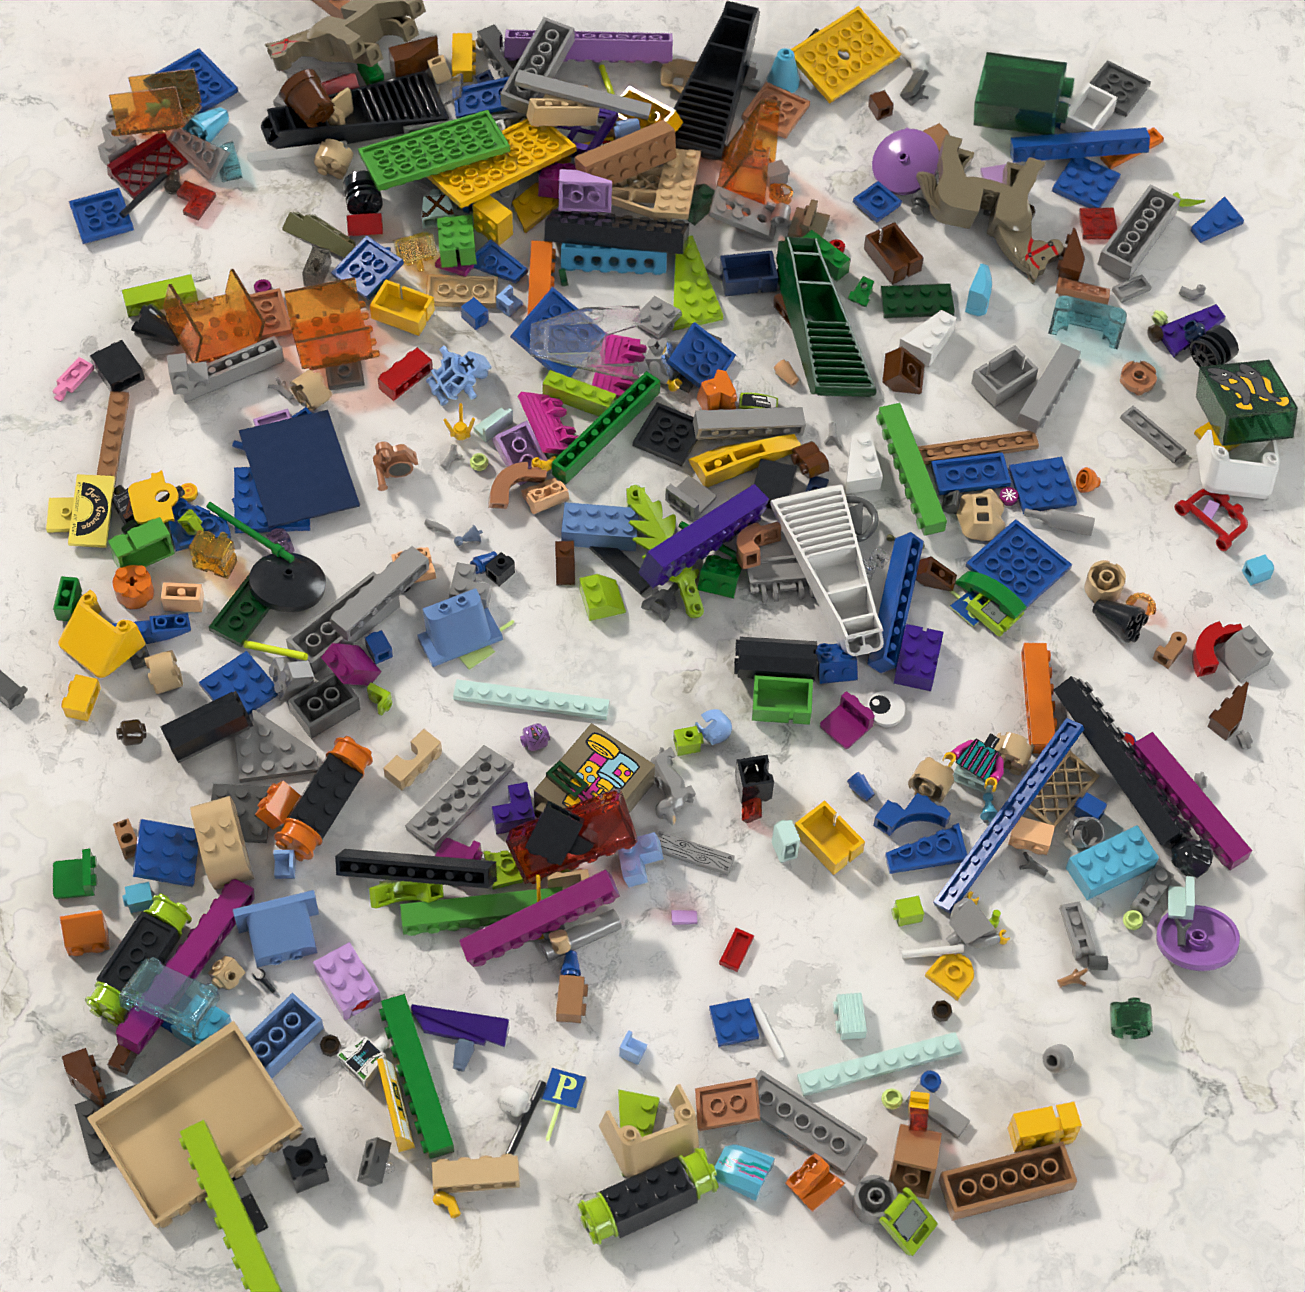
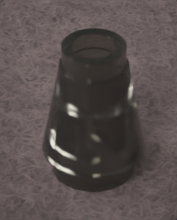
[164,170,181,195]

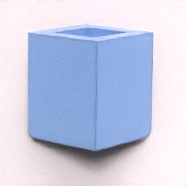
[496,285,523,317]
[273,850,296,879]
[619,1030,647,1065]

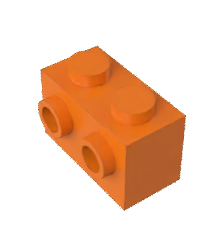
[255,780,301,830]

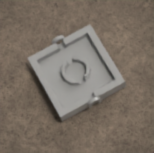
[632,296,682,339]

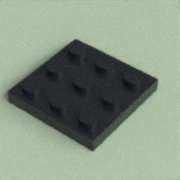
[633,402,698,466]

